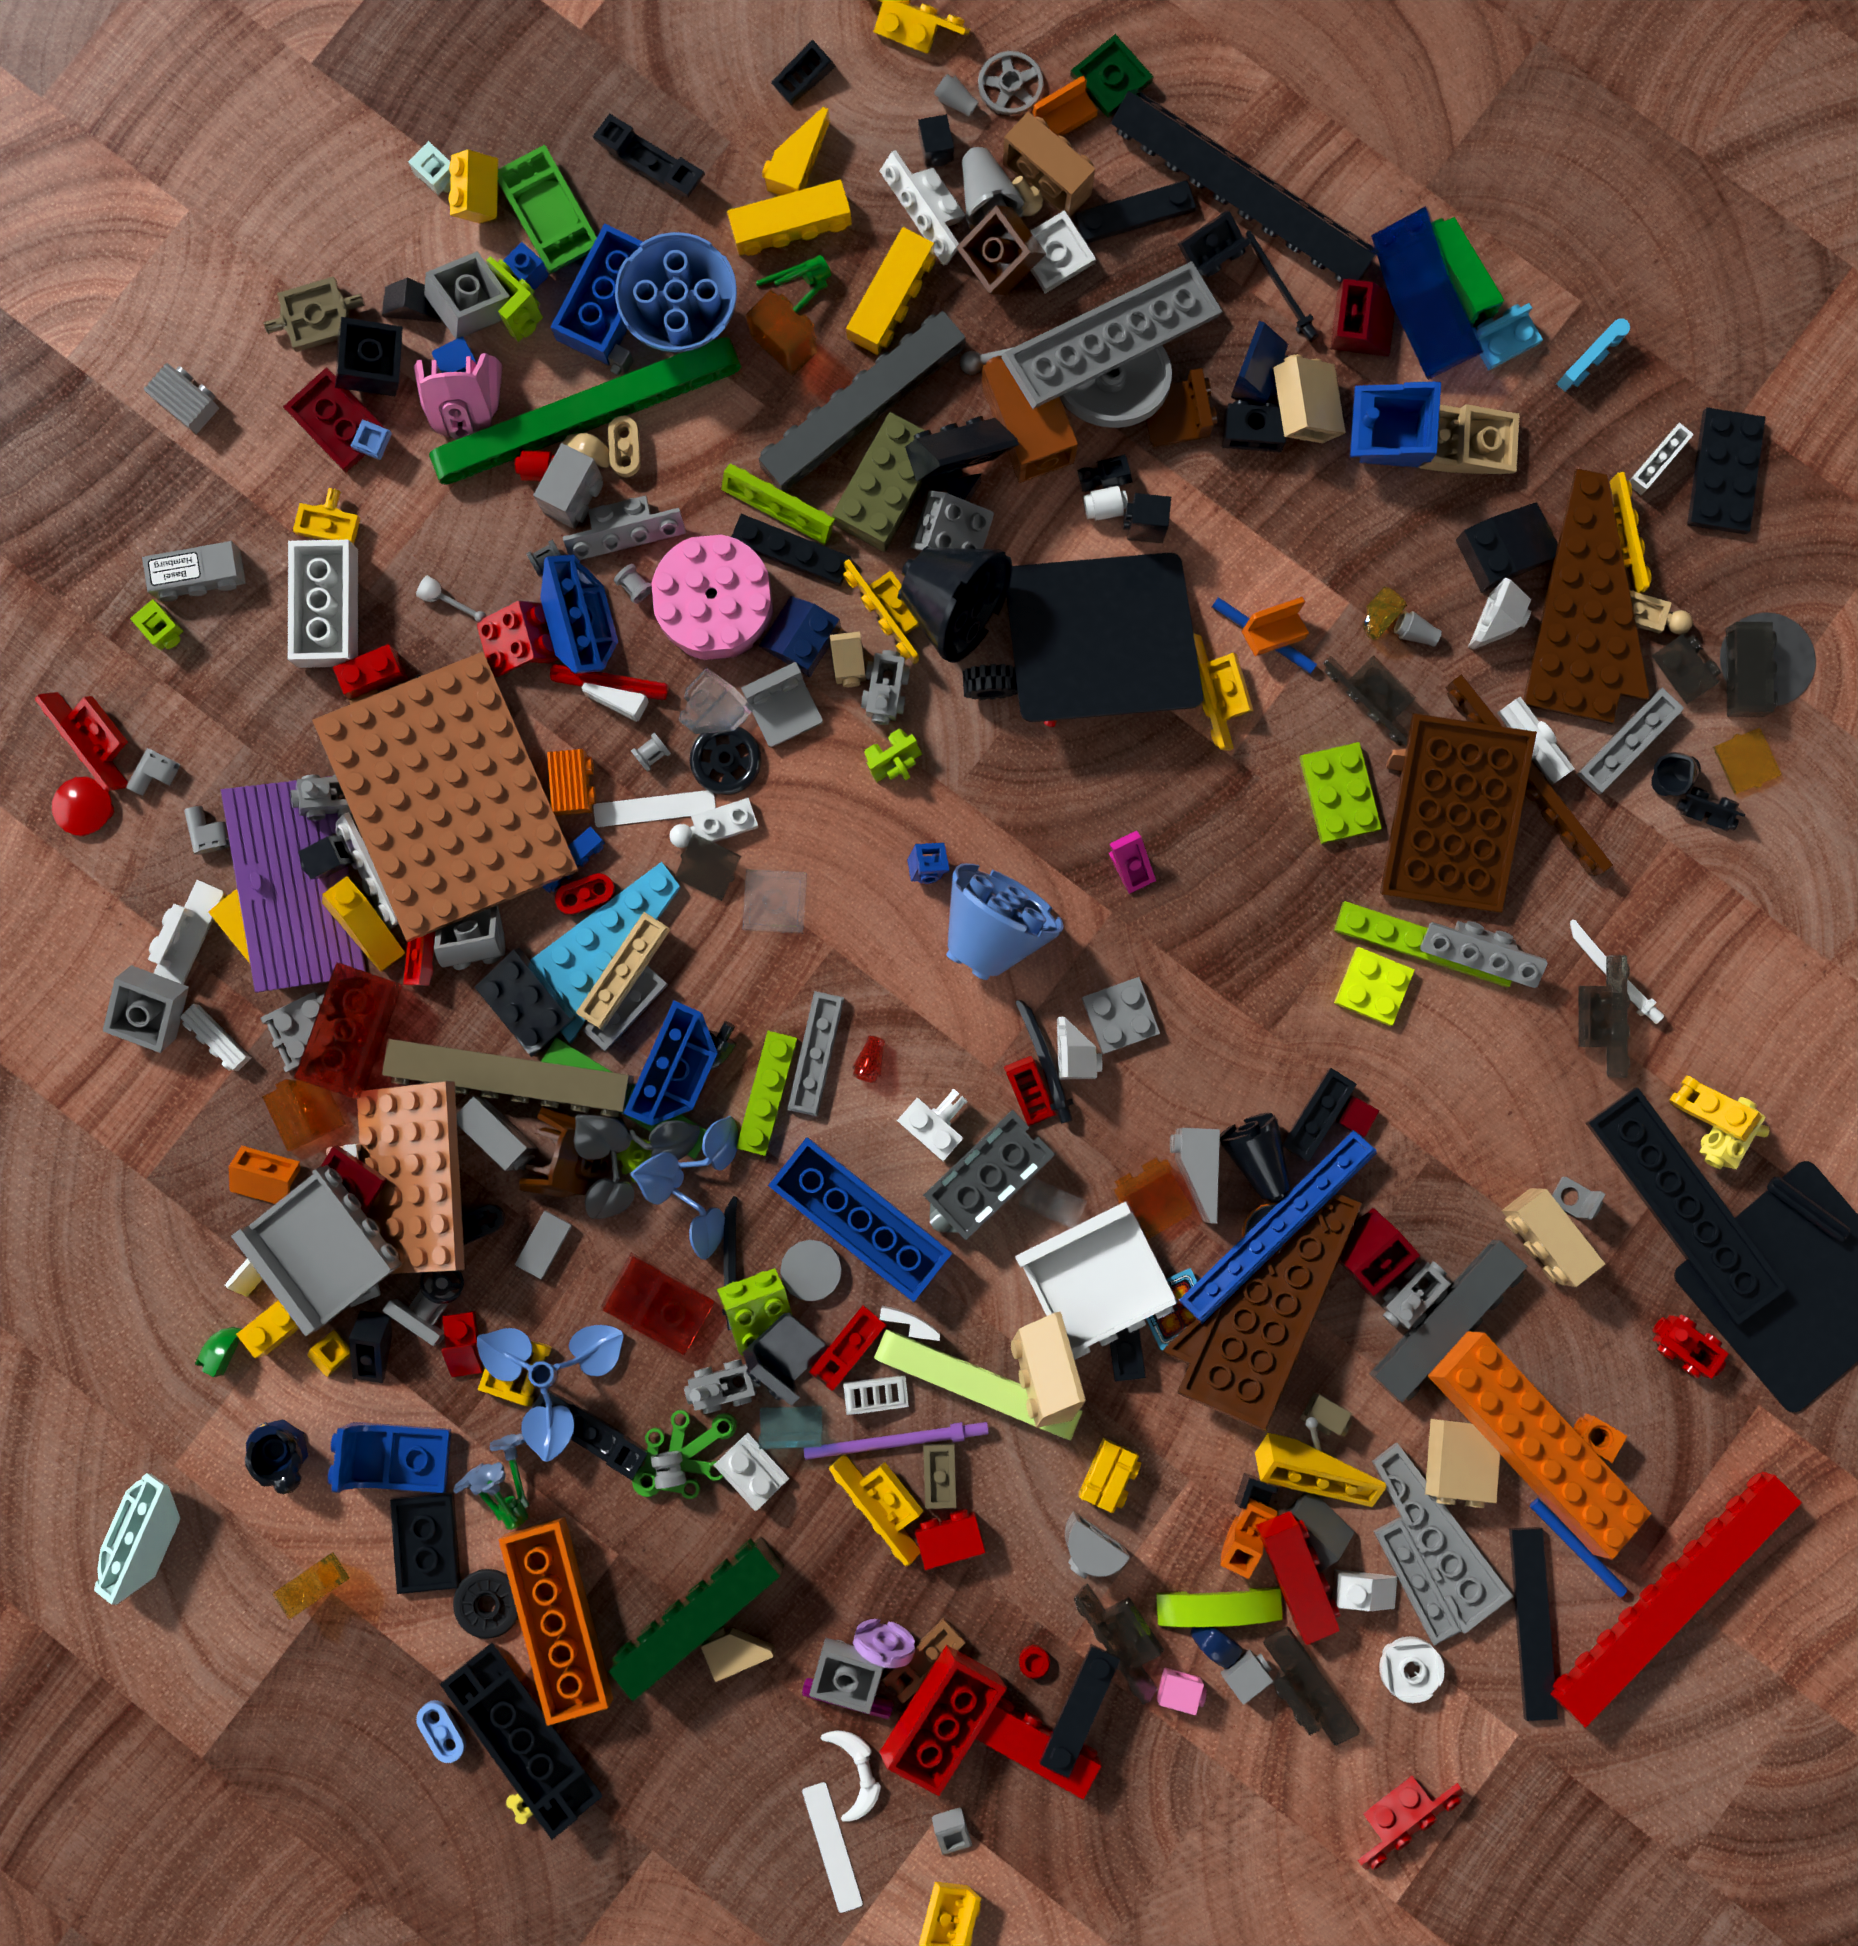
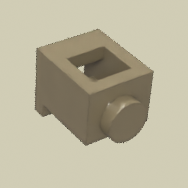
[1300,1392,1352,1437]

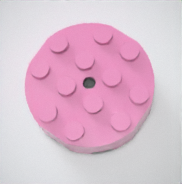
[652,535,773,660]

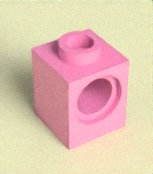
[1156,1667,1207,1715]

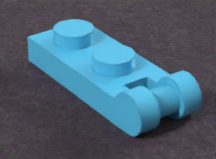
[1557,318,1630,392]

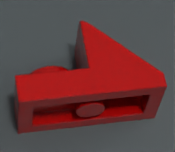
[441,1311,483,1378]

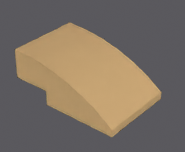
[1419,404,1520,474]

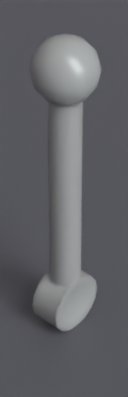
[1306,1417,1322,1452]

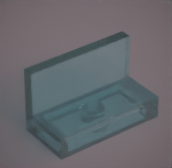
[759,1406,823,1449]

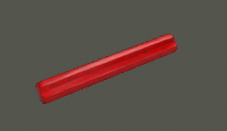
[550,664,668,701]

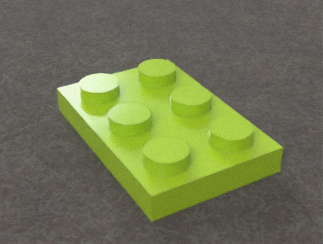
[1299,742,1382,844]

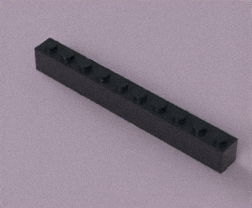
[1111,89,1380,283]

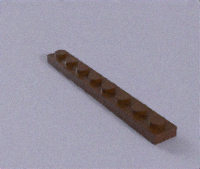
[1445,674,1613,876]

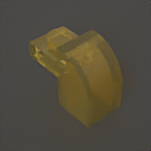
[272,1552,350,1620]

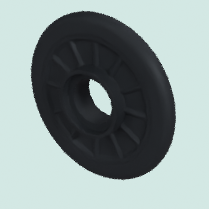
[453,1569,518,1639]

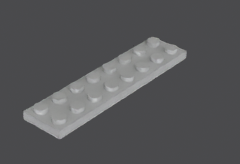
[1001,262,1223,409]

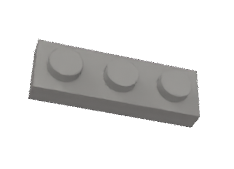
[583,966,668,1052]

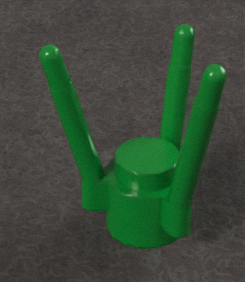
[756,255,832,315]

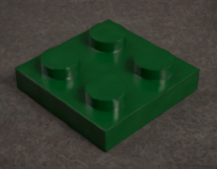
[1070,34,1154,118]

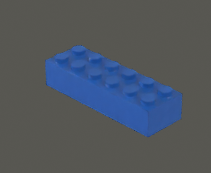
[768,1137,952,1302]

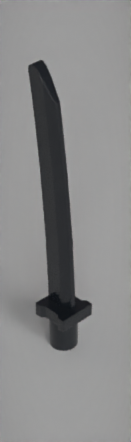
[1245,231,1319,342]
[1016,1000,1074,1124]
[722,1196,738,1330]

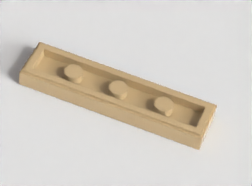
[576,912,671,1031]

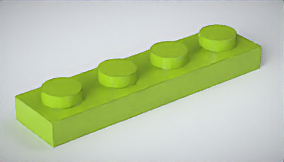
[721,463,835,545]
[736,1031,798,1156]

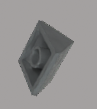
[1285,1492,1355,1573]

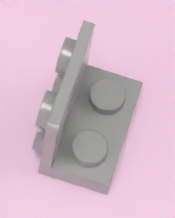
[910,490,994,552]
[741,662,823,748]

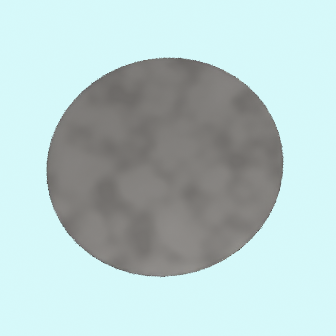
[1720,613,1816,707]

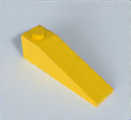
[1255,1433,1386,1507]

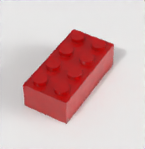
[879,1645,1007,1796]

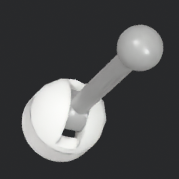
[416,575,487,622]

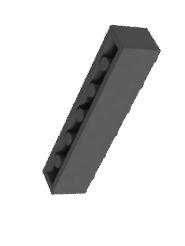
[1369,1240,1528,1402]

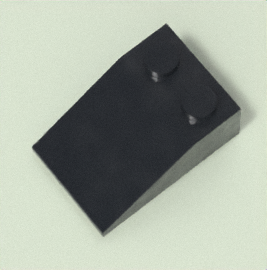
[1455,502,1558,593]

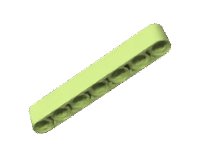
[874,1329,1083,1440]

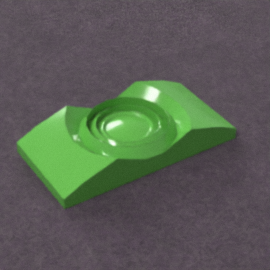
[498,145,597,274]

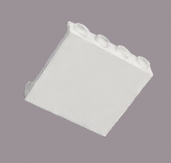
[1015,1201,1178,1360]

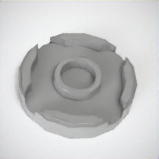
[780,1239,842,1301]

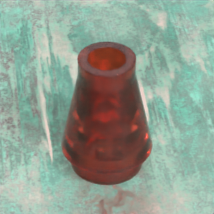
[852,1036,885,1083]

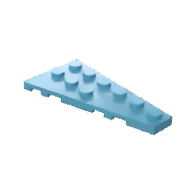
[530,862,681,1044]

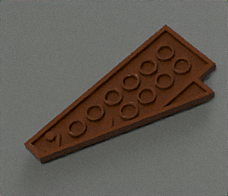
[1523,468,1649,724]
[1163,1193,1362,1432]

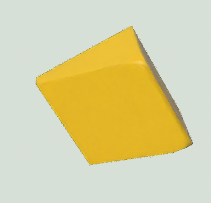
[307,1330,350,1377]

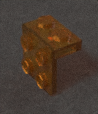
[1110,1157,1192,1240]

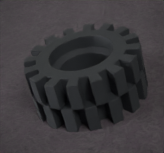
[963,664,1018,700]

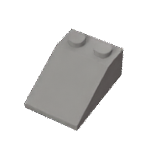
[1170,1128,1220,1224]

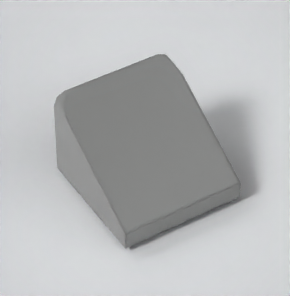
[932,1808,972,1855]

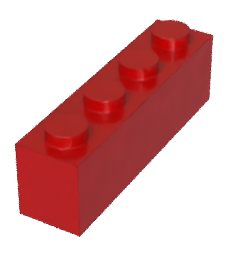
[1256,1511,1341,1645]
[976,1697,1101,1800]

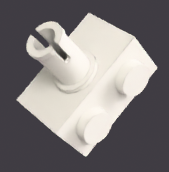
[897,1089,968,1161]

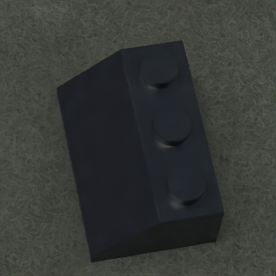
[905,416,1019,481]

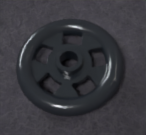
[690,724,761,795]

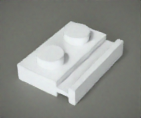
[714,1433,790,1511]

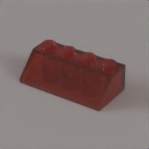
[294,962,403,1099]

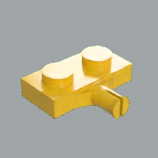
[293,488,361,545]

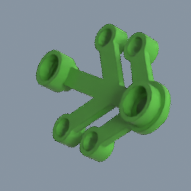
[632,1409,737,1499]

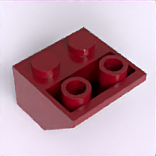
[1330,279,1397,357]
[1339,1207,1420,1296]

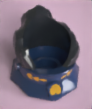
[245,1419,308,1494]

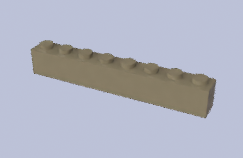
[382,1039,634,1117]

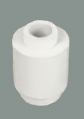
[1083,486,1128,521]

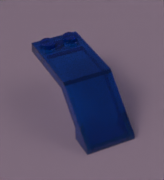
[1371,206,1484,380]

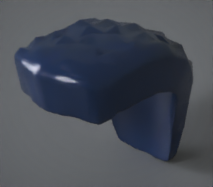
[1190,1627,1242,1669]

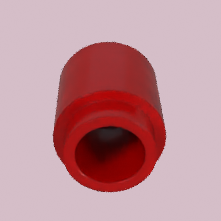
[515,450,555,482]

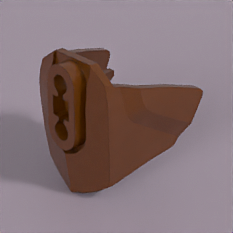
[519,1106,611,1197]

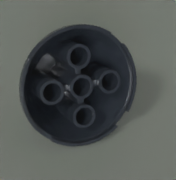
[898,546,1012,663]

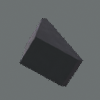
[382,277,442,323]

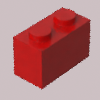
[333,644,408,700]
[915,1509,985,1570]

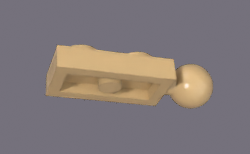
[1629,590,1693,635]

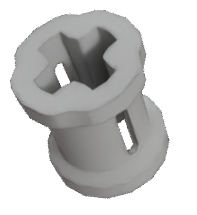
[614,564,652,604]
[631,732,671,772]

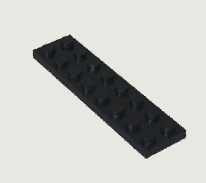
[1586,1087,1787,1325]

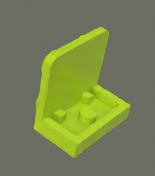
[486,256,543,342]
[717,1268,792,1355]

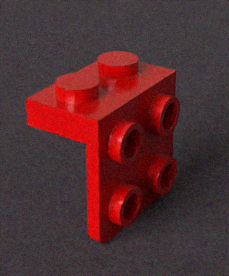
[477,601,558,677]

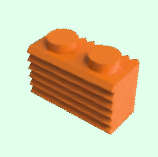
[547,749,596,816]

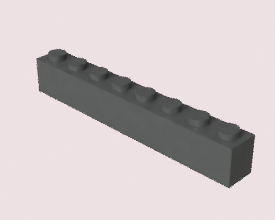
[758,311,966,492]

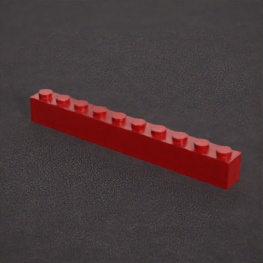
[1550,1472,1802,1728]

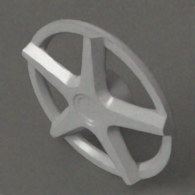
[978,51,1044,115]

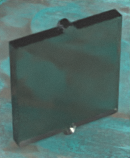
[675,833,741,901]

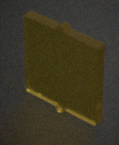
[1713,727,1782,795]

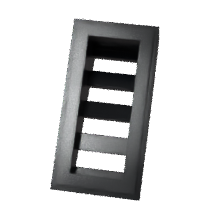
[771,39,836,105]

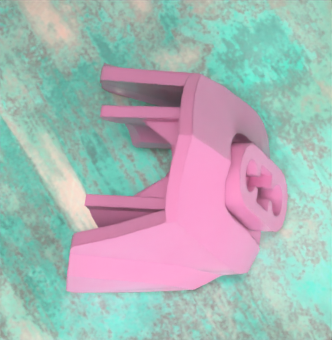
[413,353,502,440]

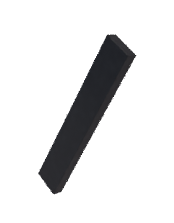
[1509,1527,1558,1721]

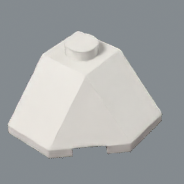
[1468,578,1531,650]
[1057,1017,1102,1080]

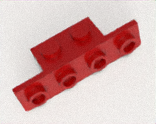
[35,692,128,791]
[1357,1776,1464,1870]

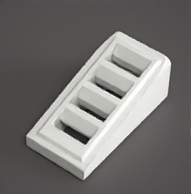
[582,683,649,722]
[844,1375,909,1415]

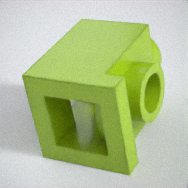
[130,599,184,651]

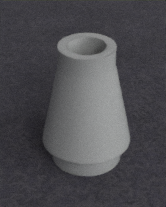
[934,74,979,117]
[1394,611,1442,647]

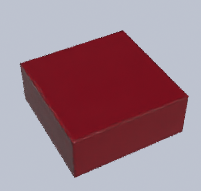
[1336,1096,1380,1137]

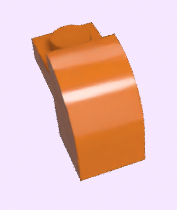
[1220,1498,1278,1579]

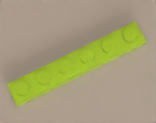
[1334,901,1512,987]

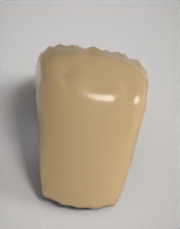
[563,433,611,468]

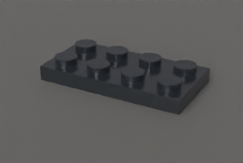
[1687,407,1766,535]

